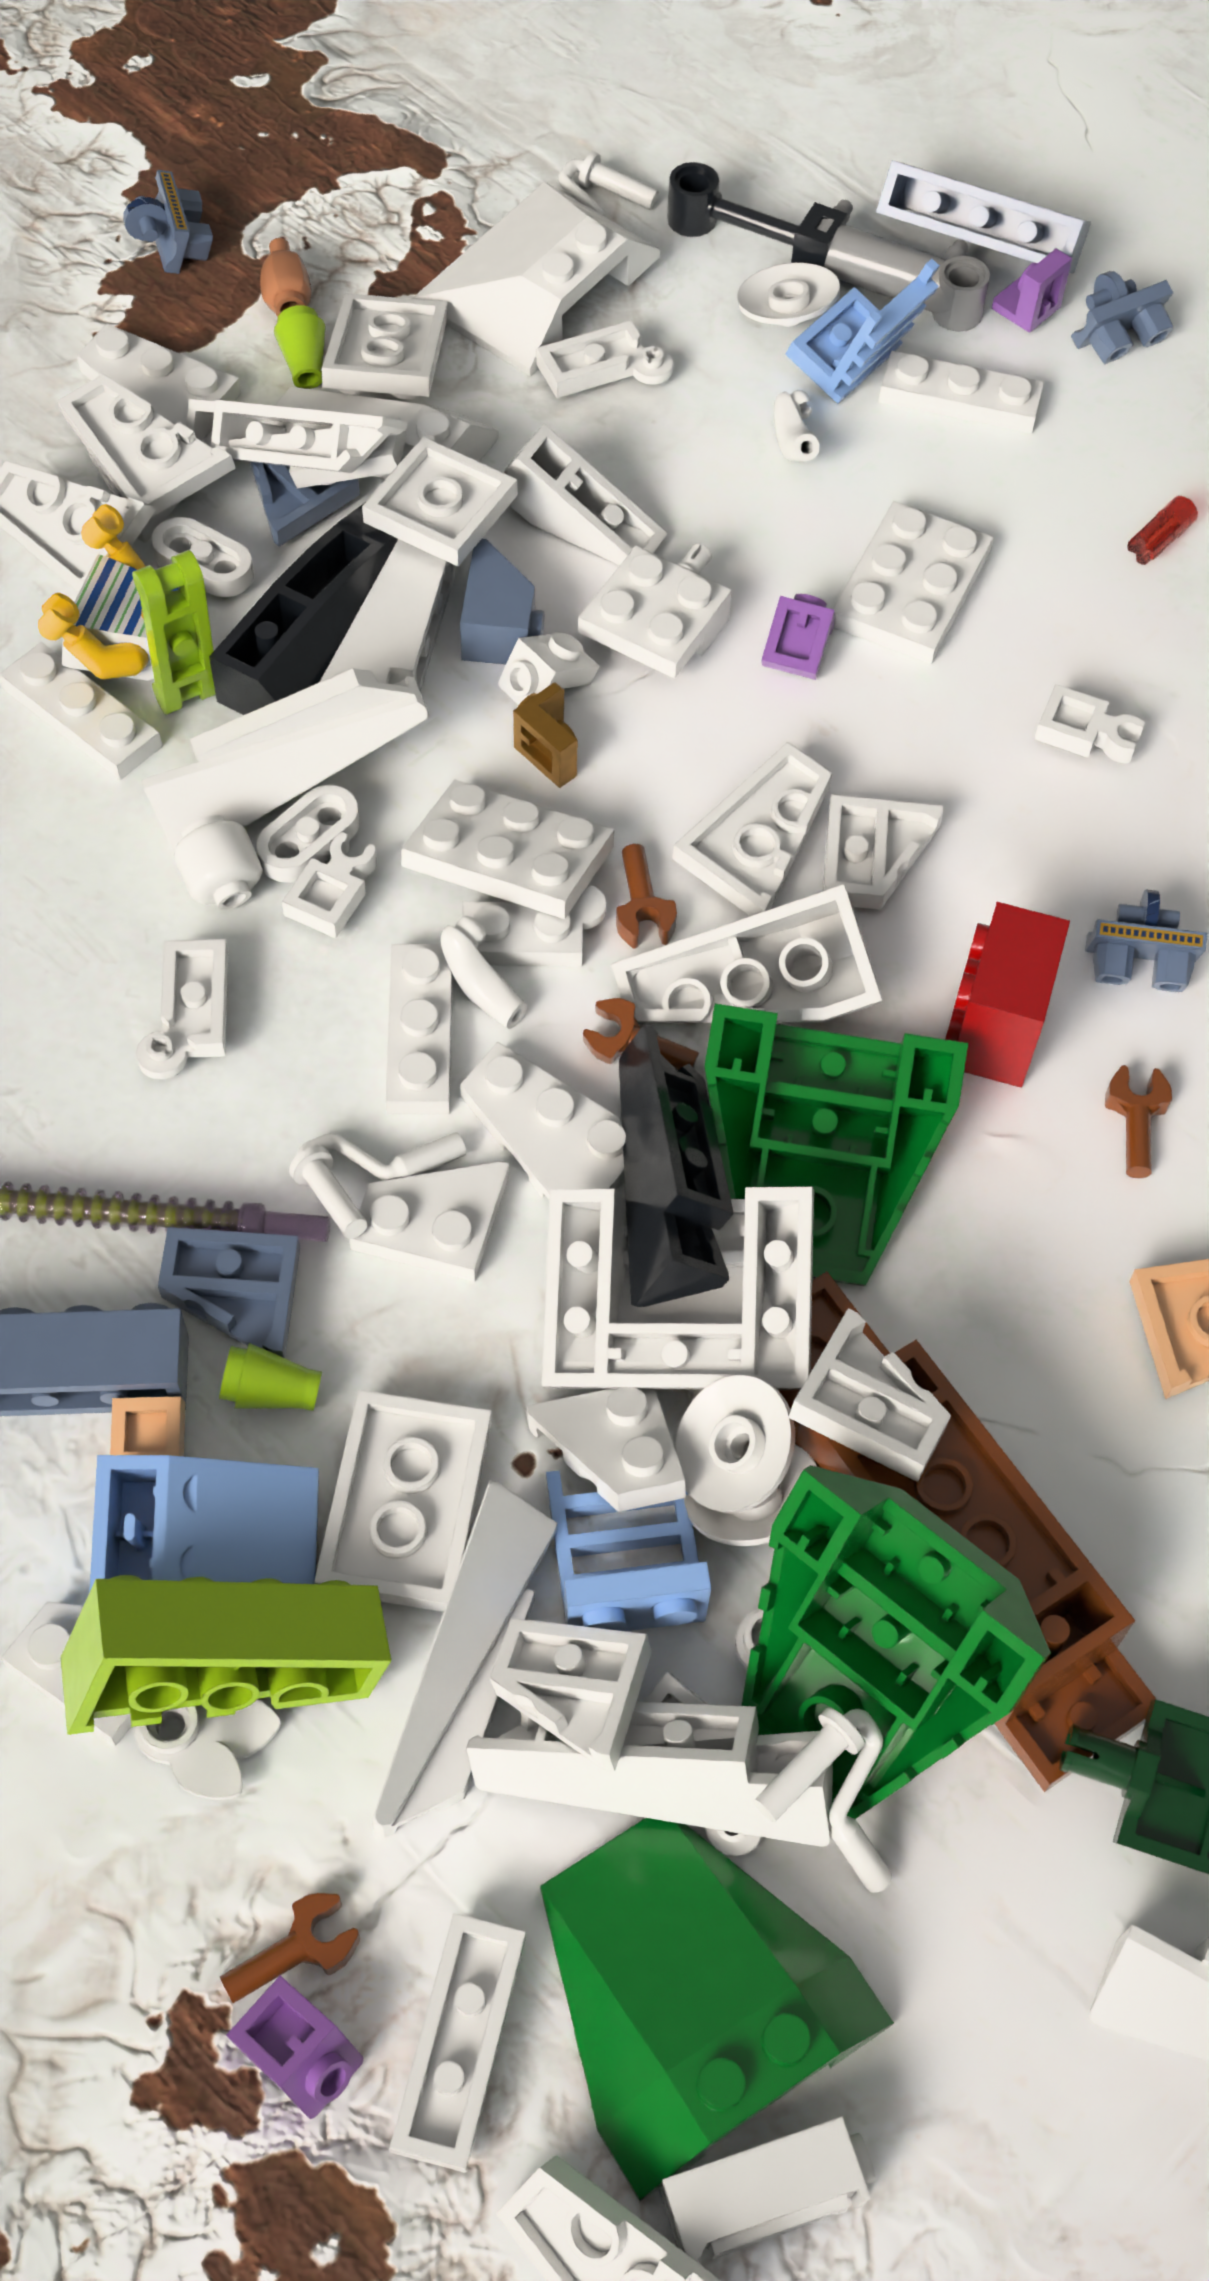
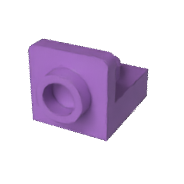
[992,249,1072,333]
[761,594,835,680]
[226,1975,364,2119]

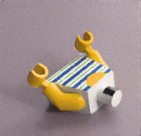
[38,504,178,681]

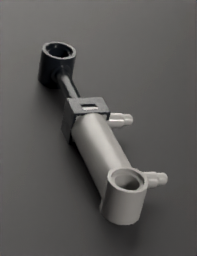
[667,162,990,332]

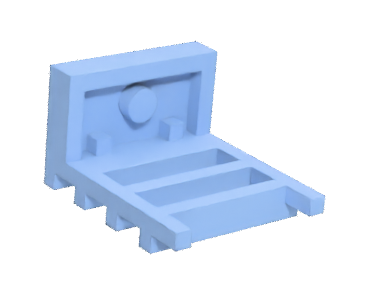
[785,259,940,404]
[546,1470,711,1631]

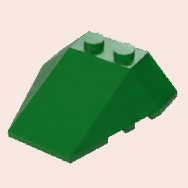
[705,1003,968,1286]
[741,1465,1051,1819]
[540,1818,894,2202]

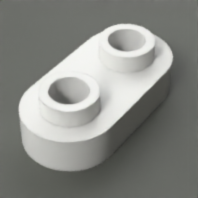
[151,517,254,597]
[256,785,360,882]

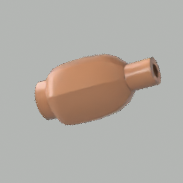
[260,238,312,317]

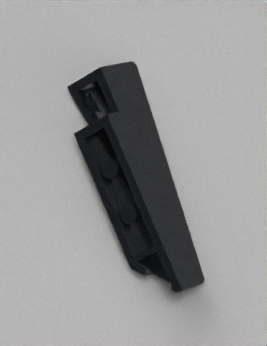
[619,1024,734,1307]

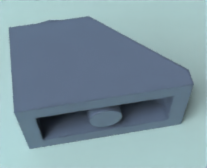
[460,538,545,665]

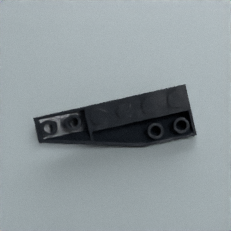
[209,503,398,715]

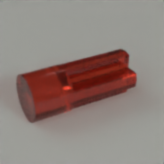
[1127,496,1198,565]

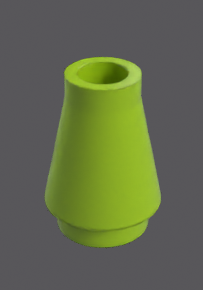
[274,305,326,389]
[219,1343,322,1411]

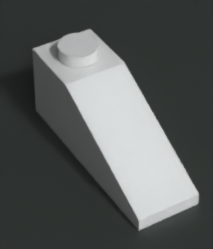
[503,423,668,565]

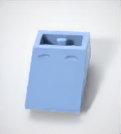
[89,1455,319,1593]

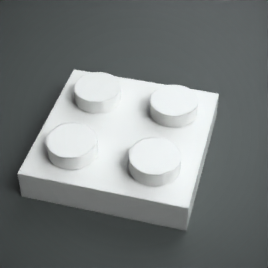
[362,437,518,566]

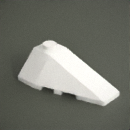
[274,387,499,480]
[611,884,883,1023]

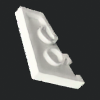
[77,323,241,426]
[57,374,236,518]
[0,461,157,592]
[672,742,832,916]
[460,1041,626,1201]
[496,2155,721,2281]

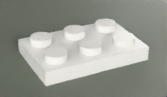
[322,293,447,399]
[833,501,994,664]
[401,779,615,919]
[314,1390,492,1612]

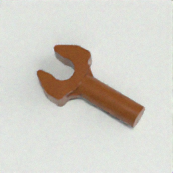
[616,844,677,949]
[583,998,699,1070]
[1105,1065,1172,1178]
[219,1893,360,2004]

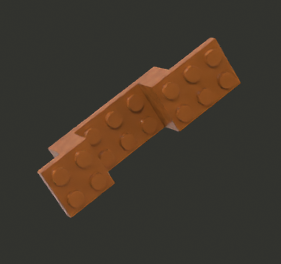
[778,1272,1156,1792]

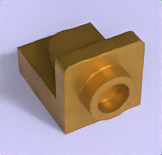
[513,682,578,788]

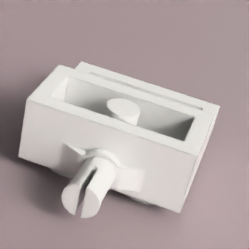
[578,543,732,679]

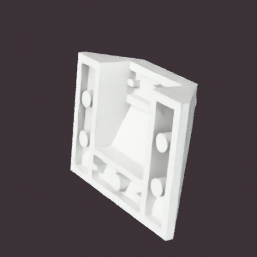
[413,182,660,377]
[541,1187,814,1390]

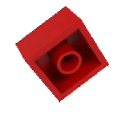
[945,901,1070,1088]

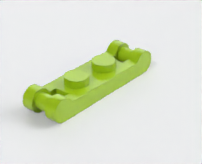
[132,550,216,715]

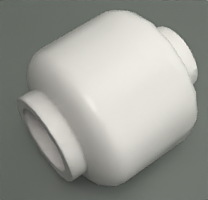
[174,815,263,910]

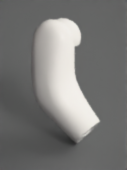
[774,390,820,462]
[440,916,527,1029]

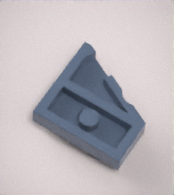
[250,462,360,547]
[158,1227,300,1358]

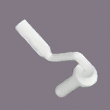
[558,151,659,216]
[289,1132,466,1239]
[753,1707,892,1893]

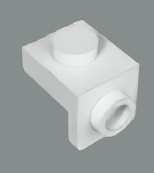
[498,632,600,705]

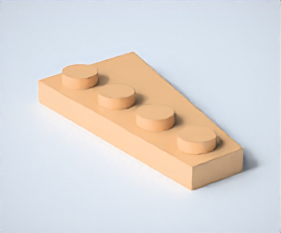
[1129,1259,1209,1399]

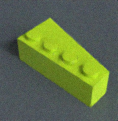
[60,1575,392,1735]

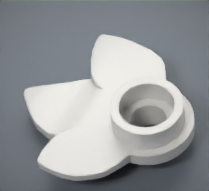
[134,1699,281,1800]

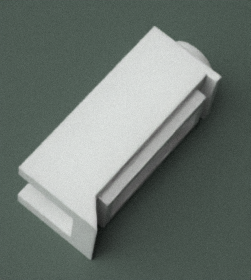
[659,2117,876,2262]

